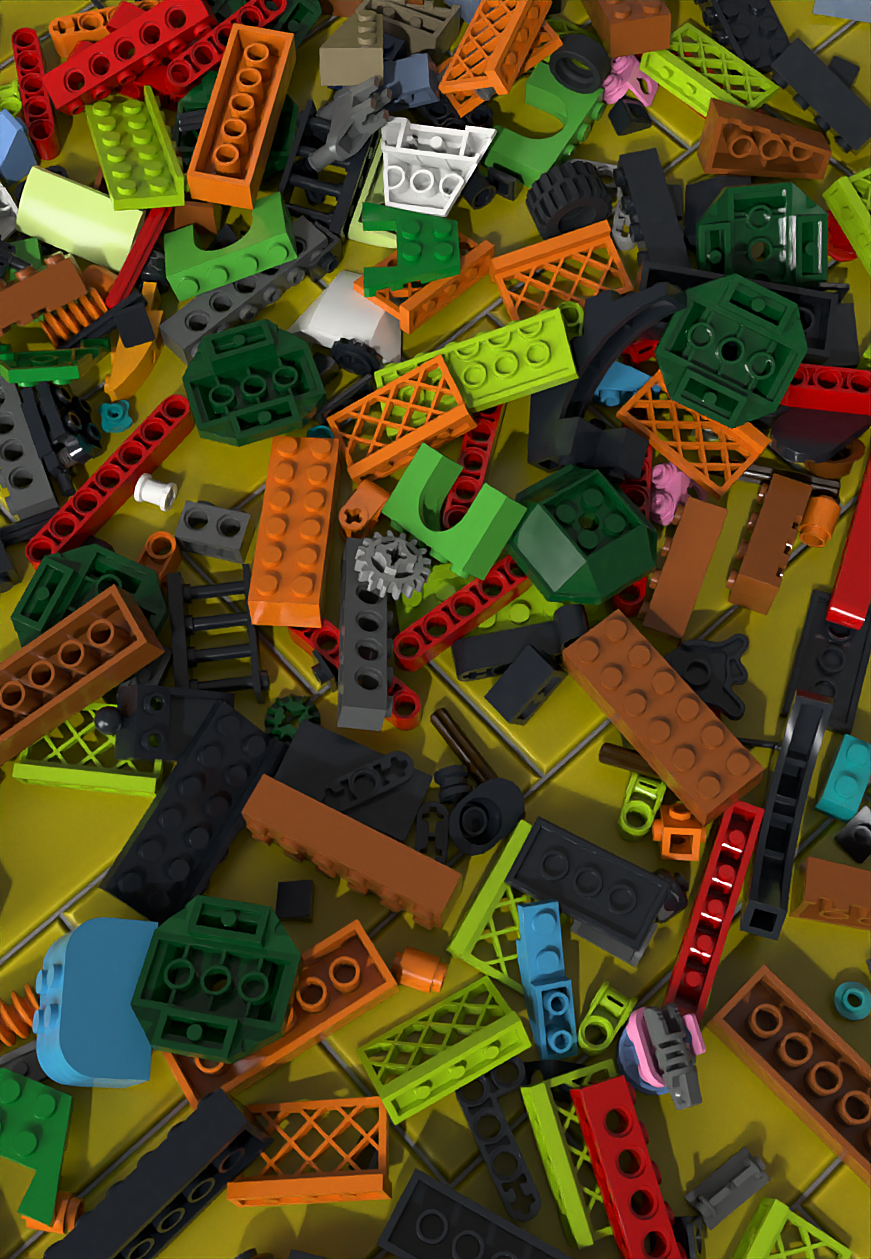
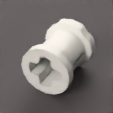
[134,473,178,512]

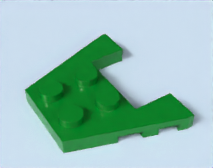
[362,202,460,298]
[0,337,111,387]
[0,1067,74,1228]

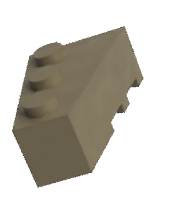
[356,0,461,65]
[319,10,384,86]

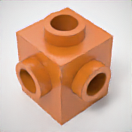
[652,803,706,861]

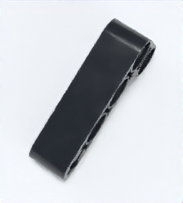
[398,57,493,130]
[450,604,590,682]
[455,1056,541,1223]

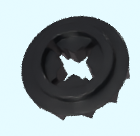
[330,338,381,375]

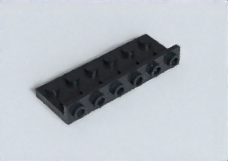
[693,0,791,76]
[98,700,289,927]

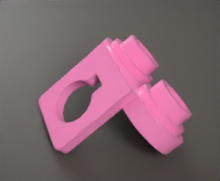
[601,55,658,107]
[650,462,707,526]
[626,1007,706,1088]

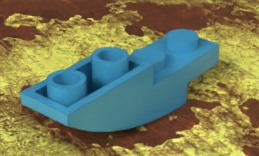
[592,361,661,407]
[516,898,578,1060]

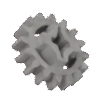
[354,530,431,600]

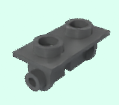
[685,1147,771,1230]

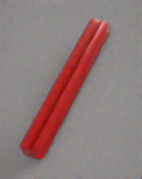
[104,207,173,309]

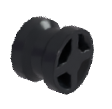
[433,765,473,804]

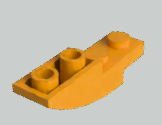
[104,282,166,404]

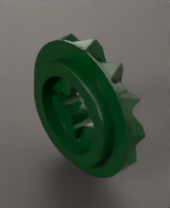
[264,693,321,746]

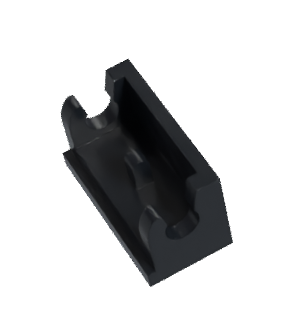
[484,644,569,726]

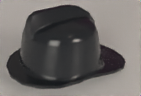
[448,778,525,855]

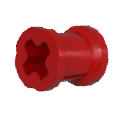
[621,338,659,369]

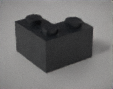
[546,416,649,483]

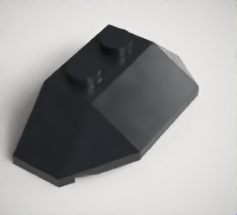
[684,174,751,257]

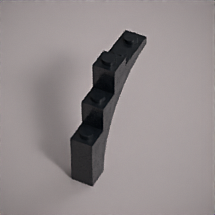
[527,282,687,473]
[739,689,833,940]

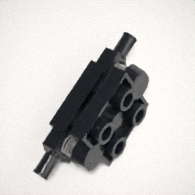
[21,381,104,497]

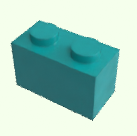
[813,734,871,824]

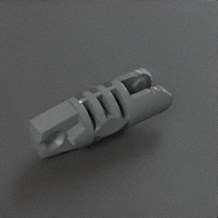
[643,1003,702,1110]

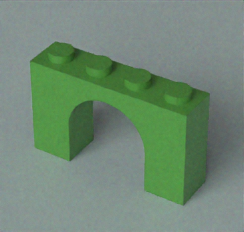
[481,61,605,188]
[164,191,298,302]
[381,443,528,580]

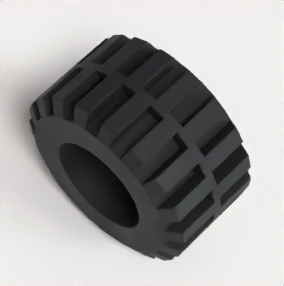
[525,161,612,240]

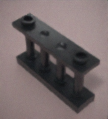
[277,100,381,245]
[167,563,270,704]

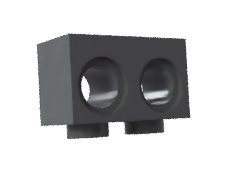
[174,500,255,564]

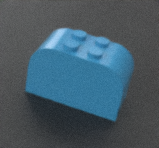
[32,917,158,1088]

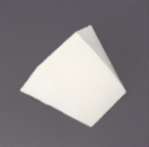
[381,116,497,218]
[287,270,402,369]

